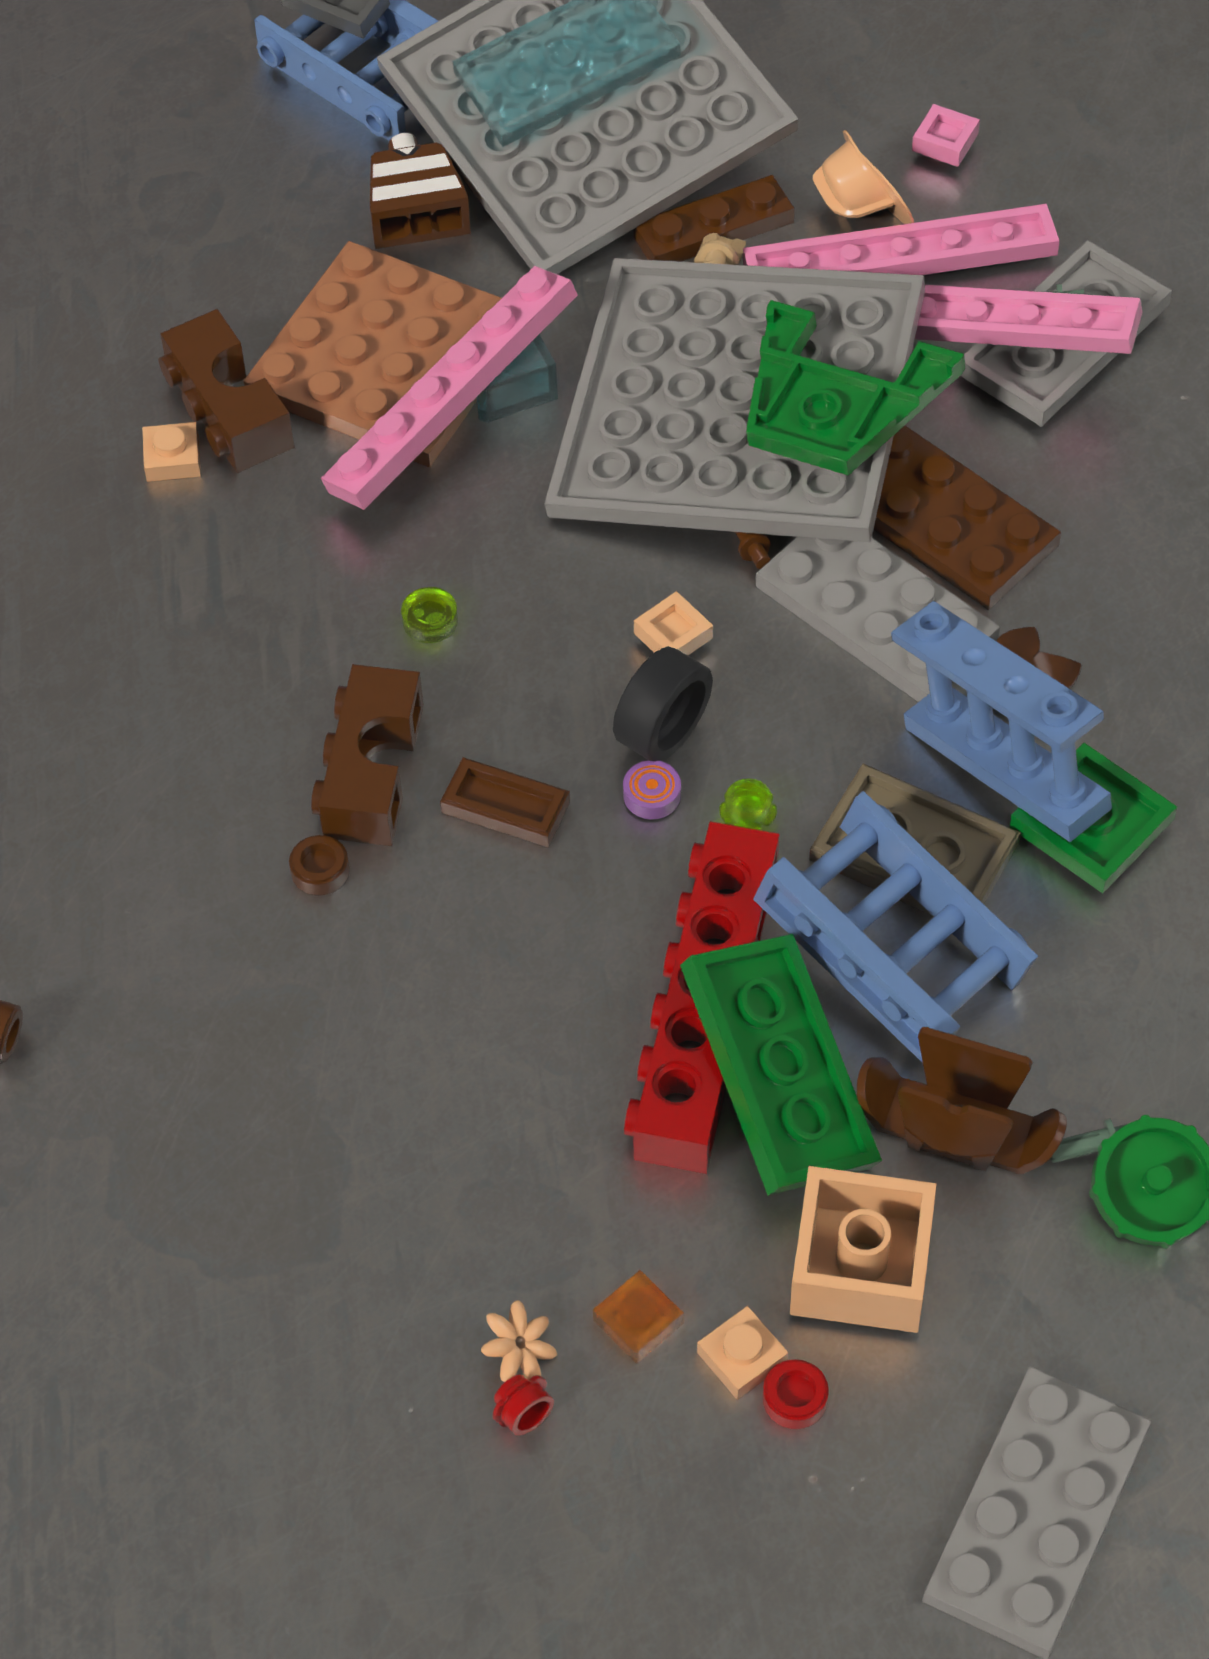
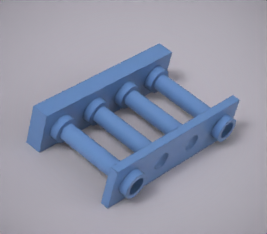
[254,0,438,141]
[891,601,1112,842]
[753,791,1038,1063]

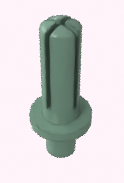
[1050,1119,1129,1163]

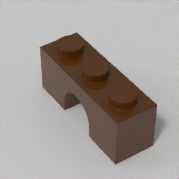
[158,309,295,474]
[311,664,424,846]

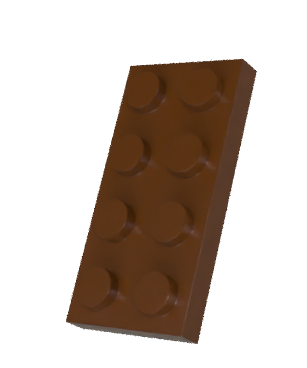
[874,425,1061,610]

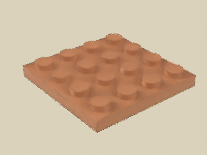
[243,241,502,468]

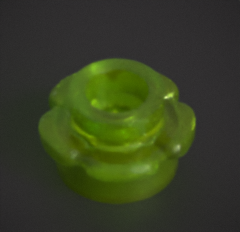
[719,779,777,830]

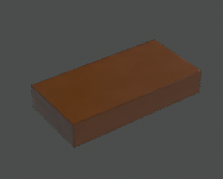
[440,757,570,848]

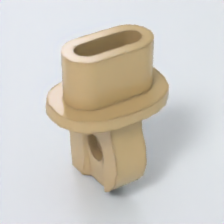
[694,233,746,265]

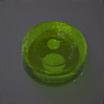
[401,587,458,643]

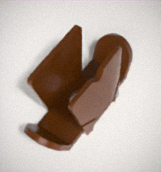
[857,1027,1067,1175]

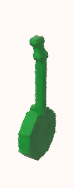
[1089,1115,1209,1249]

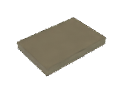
[809,763,1021,916]

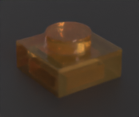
[593,1270,684,1364]

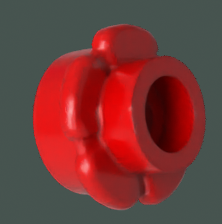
[493,1374,554,1436]

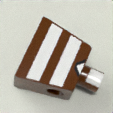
[370,133,471,249]

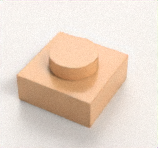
[142,422,201,482]
[634,591,713,656]
[697,1306,788,1400]

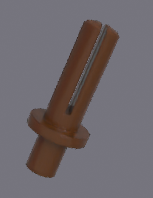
[735,532,771,569]

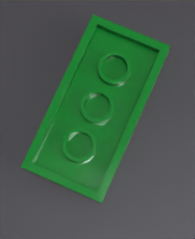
[680,934,882,1196]

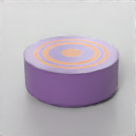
[623,760,681,819]

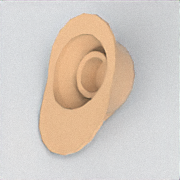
[813,130,914,224]

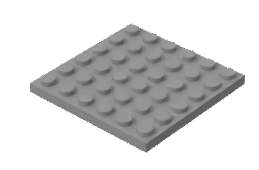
[377,0,798,274]
[544,258,925,542]

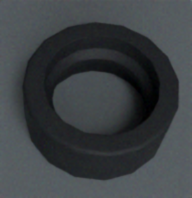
[613,646,713,762]

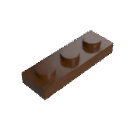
[633,175,795,262]

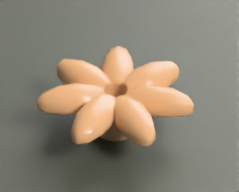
[481,1300,557,1382]

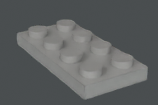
[961,240,1172,427]
[756,537,1000,702]
[922,1366,1152,1659]

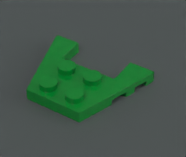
[746,300,965,476]

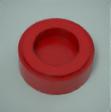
[763,1359,829,1429]

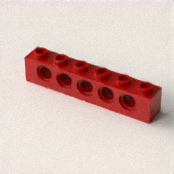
[624,821,780,1174]

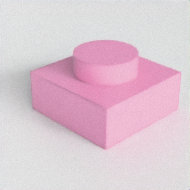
[912,104,980,167]

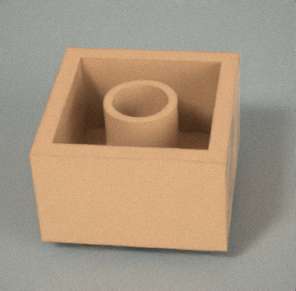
[790,1166,937,1333]

